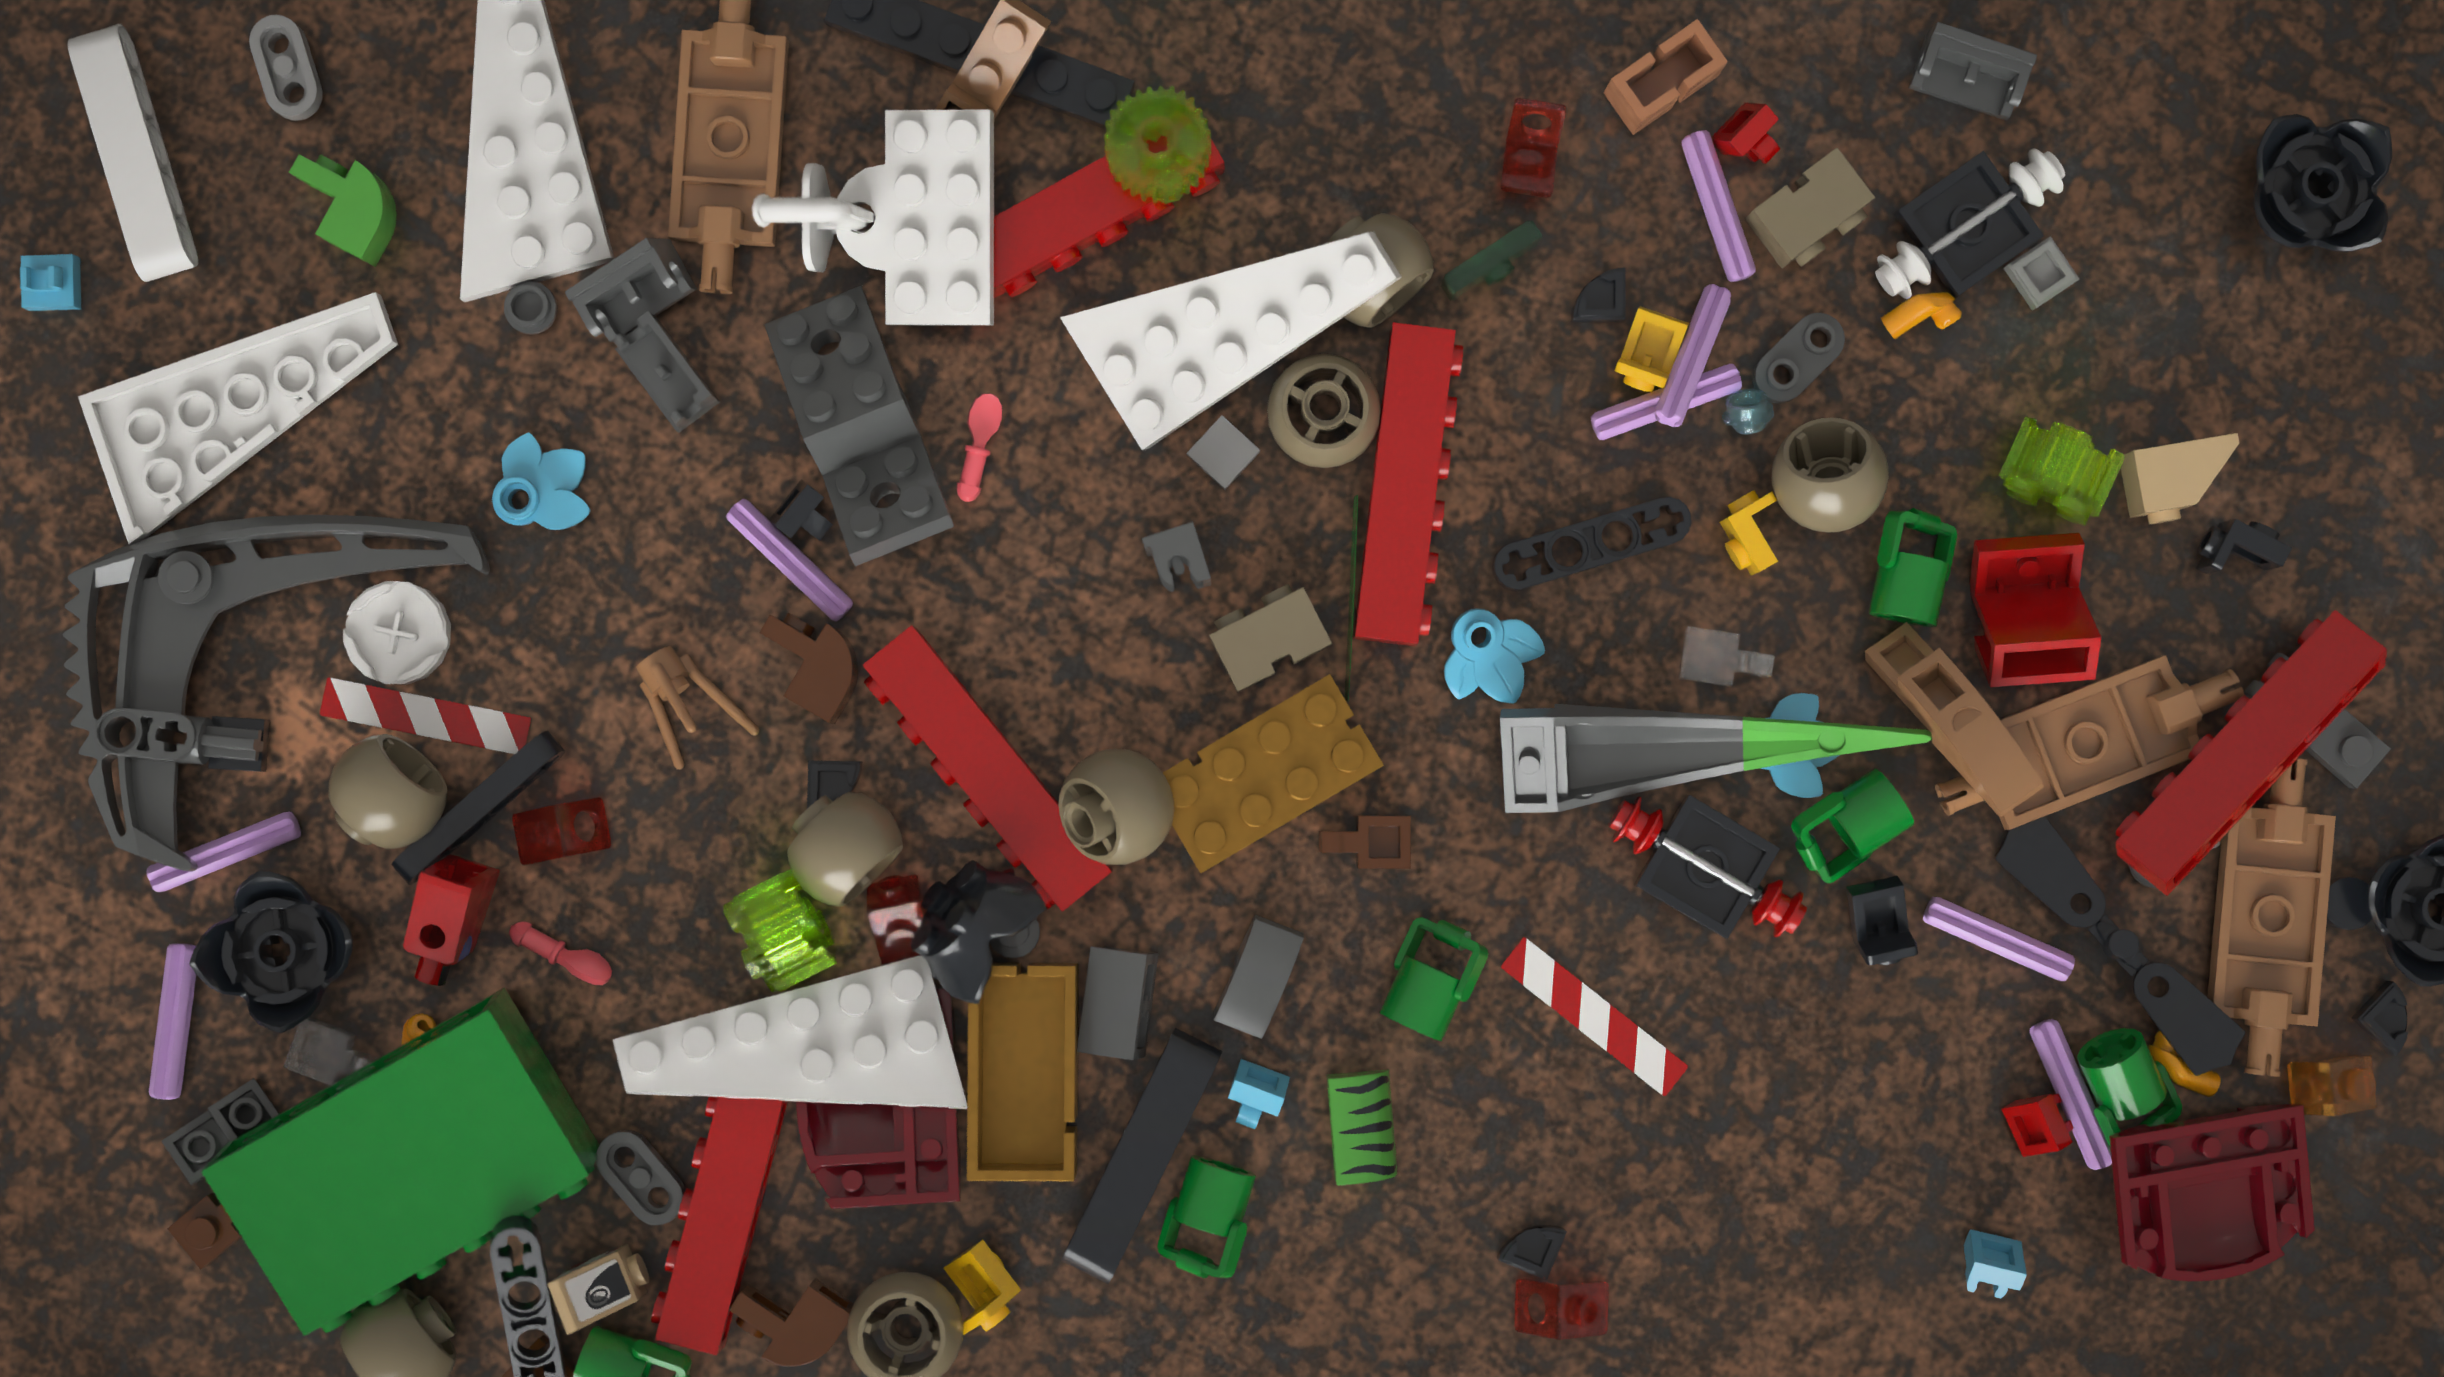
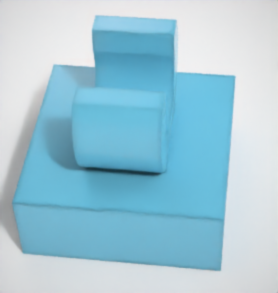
[20,254,81,311]
[1228,1059,1290,1129]
[1963,1229,2027,1298]

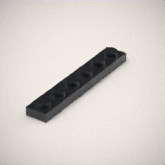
[824,0,1135,134]

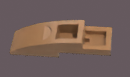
[935,0,1052,120]
[1865,622,2043,818]

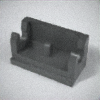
[1908,22,2037,121]
[565,238,697,342]
[614,311,720,433]
[1142,522,1211,592]
[1077,946,1159,1060]

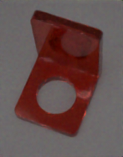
[1500,98,1567,198]
[512,797,611,865]
[1514,1279,1609,1340]

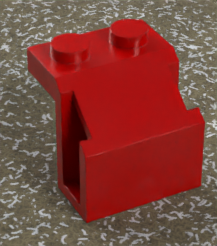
[1970,533,2102,687]

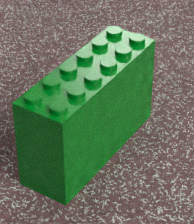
[201,988,599,1336]

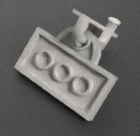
[752,109,994,325]

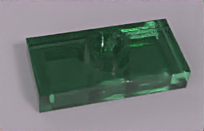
[1441,220,1543,301]

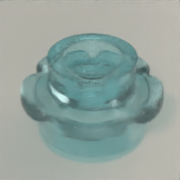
[1722,389,1774,434]

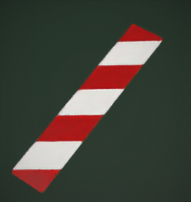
[320,678,531,754]
[1501,937,1688,1096]

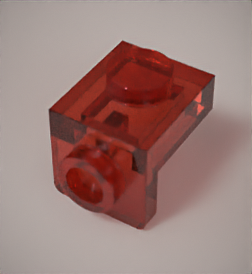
[867,875,925,964]

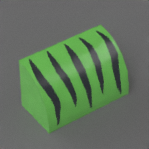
[1326,1069,1397,1186]

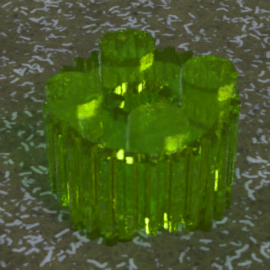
[1104,86,1211,204]
[1999,416,2125,526]
[723,869,837,992]

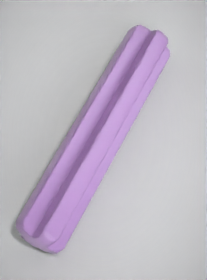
[1681,130,1756,282]
[1655,284,1731,427]
[1591,364,1742,440]
[726,499,853,621]
[146,812,301,892]
[1923,897,2075,981]
[149,943,196,1100]
[2030,1019,2112,1170]

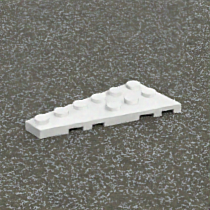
[460,0,615,302]
[1060,232,1402,450]
[78,292,398,545]
[613,955,967,1109]

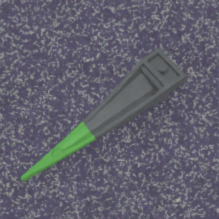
[1500,704,1932,813]

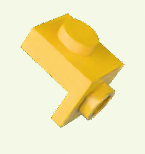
[1614,306,1689,392]
[1720,490,1778,576]
[943,1240,1021,1335]

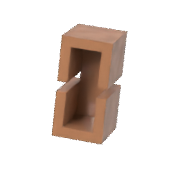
[1604,19,1728,135]

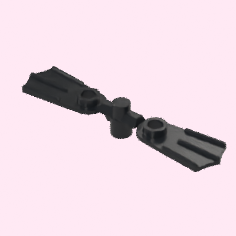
[1995,816,2245,1076]

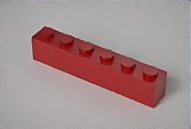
[994,107,1225,298]
[1353,322,1463,646]
[2115,610,2387,896]
[863,625,1114,912]
[651,1096,789,1356]

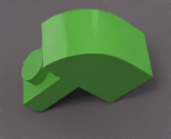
[289,154,397,267]

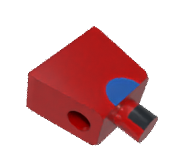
[403,854,500,986]

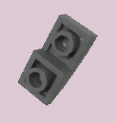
[1214,915,1304,1039]
[161,1078,279,1186]

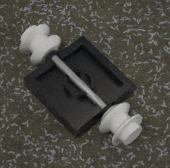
[1875,148,2065,299]

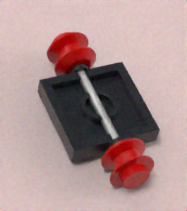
[1608,795,1807,939]

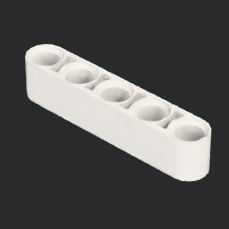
[68,24,198,282]

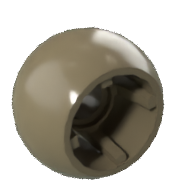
[1326,213,1434,327]
[1267,353,1382,468]
[1772,417,1889,533]
[328,734,447,849]
[1059,749,1175,865]
[787,792,903,907]
[847,1272,964,1377]
[340,1289,457,1377]

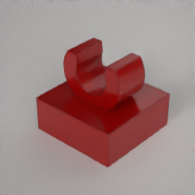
[1711,102,1780,164]
[2002,1094,2074,1157]

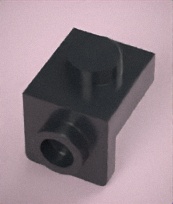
[2197,519,2292,574]
[1846,875,1918,965]

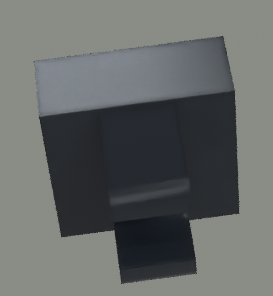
[769,479,833,541]

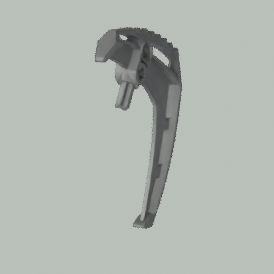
[63,515,490,872]

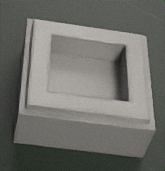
[2003,236,2079,311]
[1187,415,1260,490]

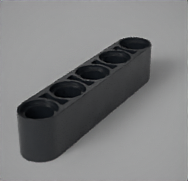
[1061,1028,1223,1284]

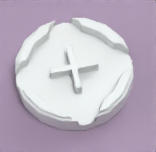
[343,581,451,685]

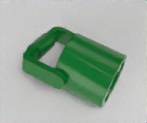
[1868,508,1957,627]
[1791,768,1914,883]
[1379,917,1488,1041]
[2077,1028,2182,1148]
[1157,1155,1256,1278]
[573,1325,692,1377]

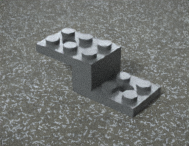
[764,286,955,566]

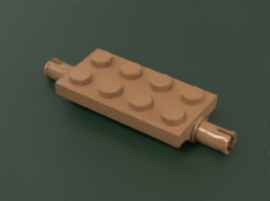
[668,0,789,294]
[1935,655,2244,830]
[2207,758,2336,1077]

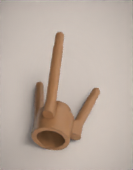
[636,646,759,770]

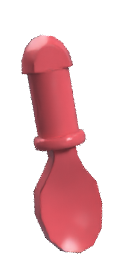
[956,393,1002,502]
[509,922,612,986]

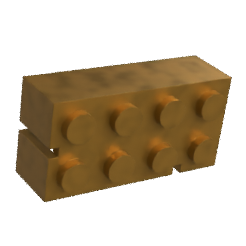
[1163,674,1384,874]
[967,962,1078,1181]

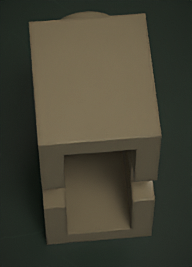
[1744,147,1875,269]
[1209,584,1332,693]

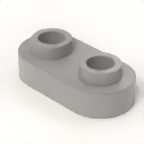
[249,15,323,121]

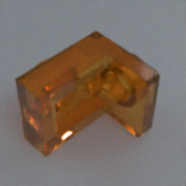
[2287,1055,2377,1116]

